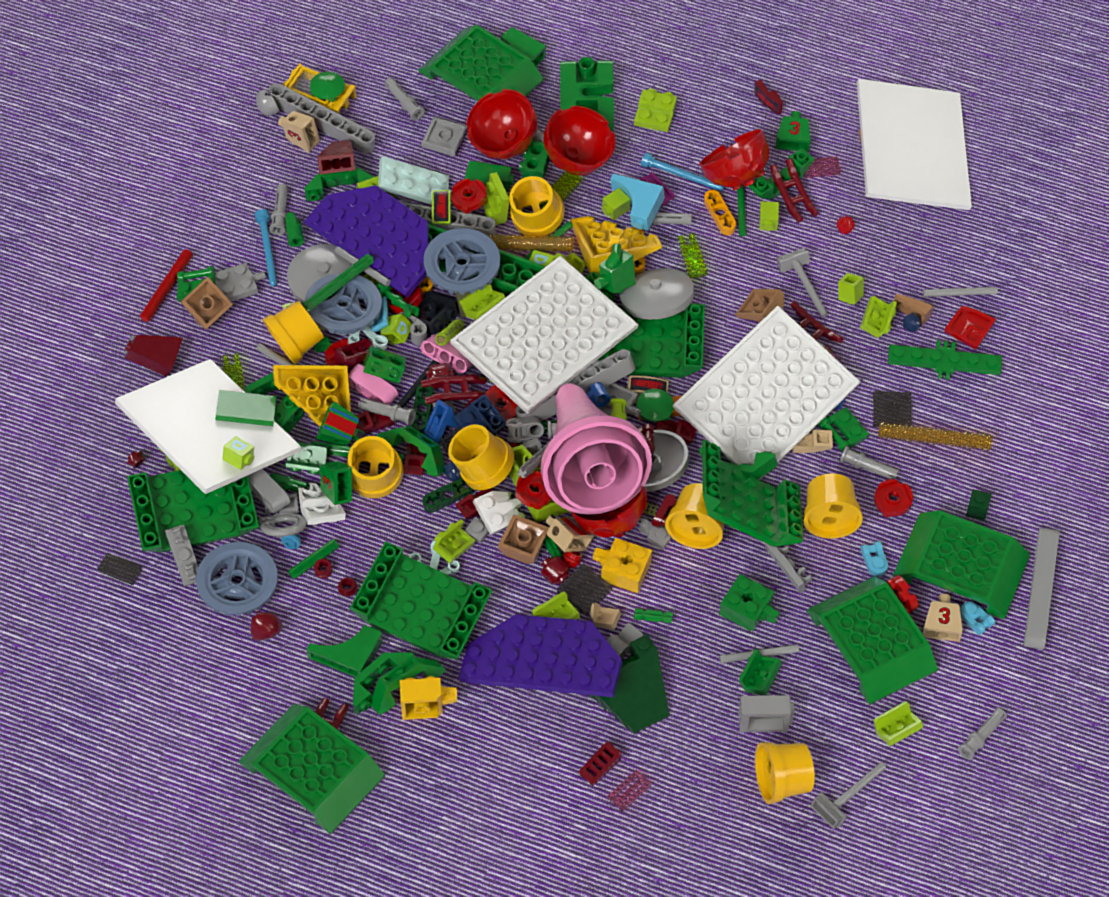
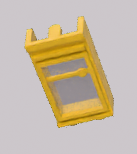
[283,63,356,114]

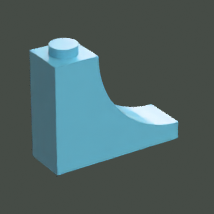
[610,174,665,231]

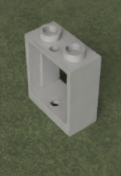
[738,695,794,732]

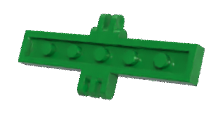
[888,340,1002,380]

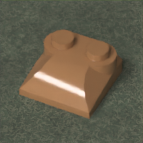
[181,277,233,330]
[735,289,784,323]
[498,514,550,564]

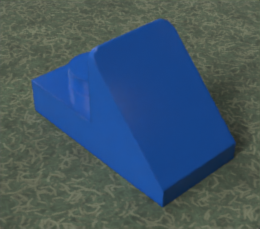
[423,399,457,443]

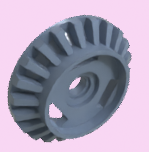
[424,228,500,295]
[305,273,382,335]
[196,542,278,617]

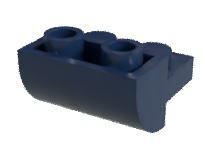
[452,394,506,436]

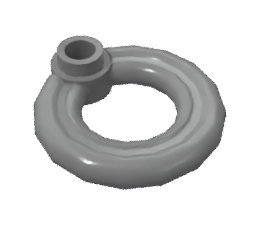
[259,513,307,537]

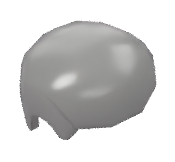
[256,89,280,116]

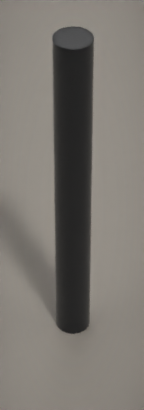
[397,360,440,408]

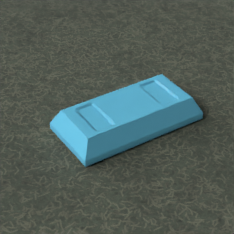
[371,296,389,332]

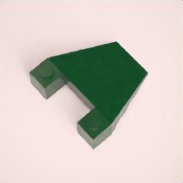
[587,634,669,734]

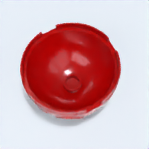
[466,89,537,160]
[543,106,616,175]
[699,129,769,191]
[571,486,647,538]

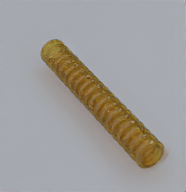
[485,233,574,253]
[878,421,992,451]

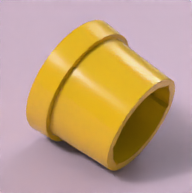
[509,176,565,237]
[262,301,324,365]
[448,424,514,490]
[346,436,404,498]
[804,474,863,539]
[665,483,724,549]
[755,742,815,804]

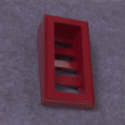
[334,338,374,369]
[578,741,622,786]

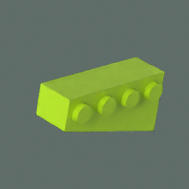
[509,445,570,523]

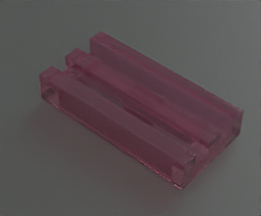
[804,157,841,178]
[608,770,651,812]

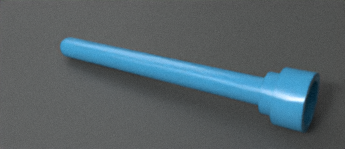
[641,152,724,191]
[254,209,277,287]

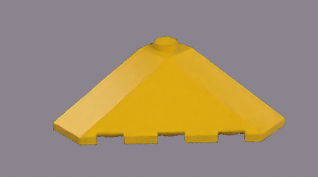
[570,216,662,276]
[273,365,353,440]

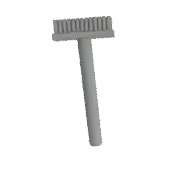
[777,248,828,318]
[810,762,886,829]

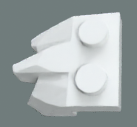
[298,483,346,525]
[473,491,526,535]

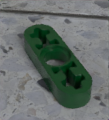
[411,384,434,434]
[422,478,474,513]

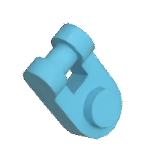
[860,541,888,577]
[960,602,995,635]

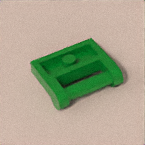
[176,266,216,303]
[819,407,869,452]

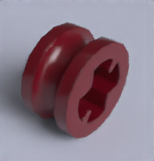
[314,559,332,579]

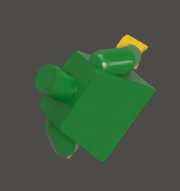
[594,235,636,294]

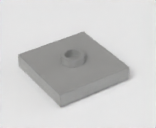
[421,117,467,157]

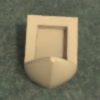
[590,603,621,630]

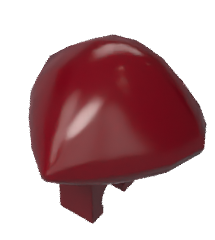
[250,610,283,641]

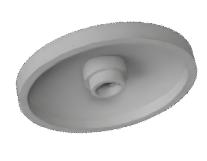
[287,244,361,305]
[620,268,695,320]
[644,430,690,492]

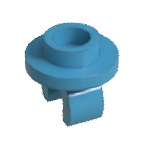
[281,534,301,549]

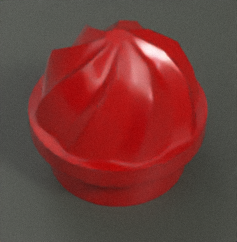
[836,215,855,234]
[563,551,582,568]

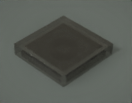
[873,391,912,429]
[557,563,613,616]

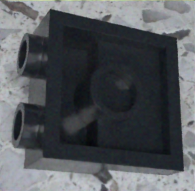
[411,291,459,335]

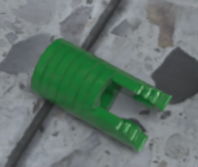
[285,212,304,247]

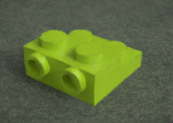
[634,88,677,132]
[483,172,509,225]

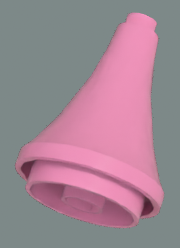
[541,383,652,514]

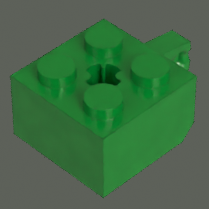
[719,574,780,631]

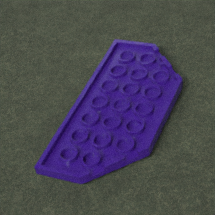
[304,185,430,298]
[458,614,623,697]

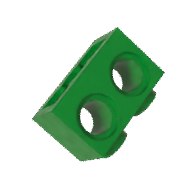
[519,141,550,179]
[363,346,406,384]
[274,395,304,433]

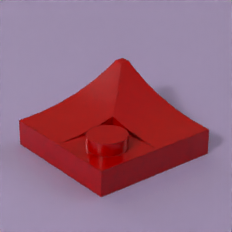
[944,306,996,350]

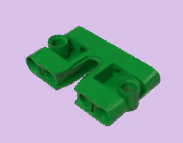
[560,57,614,132]

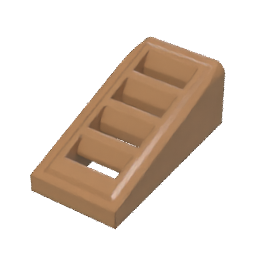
[894,293,933,325]

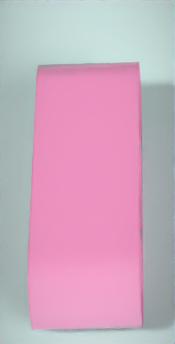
[421,334,473,373]
[348,364,399,405]

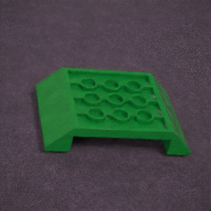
[418,25,544,102]
[598,299,705,378]
[702,440,803,547]
[127,470,259,552]
[893,510,1030,619]
[350,541,493,659]
[807,576,938,705]
[238,704,385,835]

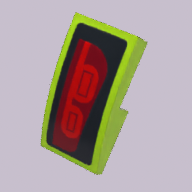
[432,190,451,225]

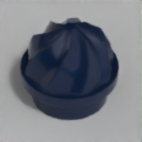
[901,313,921,332]
[444,462,461,481]

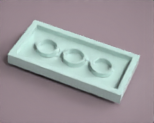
[378,156,449,205]

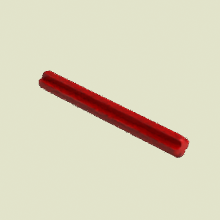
[140,249,193,322]

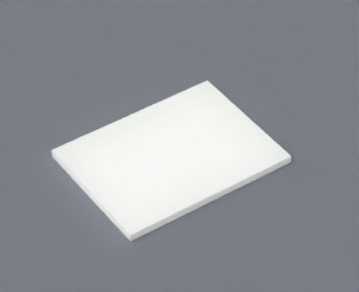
[857,79,972,210]
[450,256,638,414]
[673,306,860,480]
[115,359,301,494]

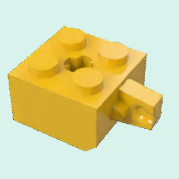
[593,538,652,594]
[400,676,457,720]

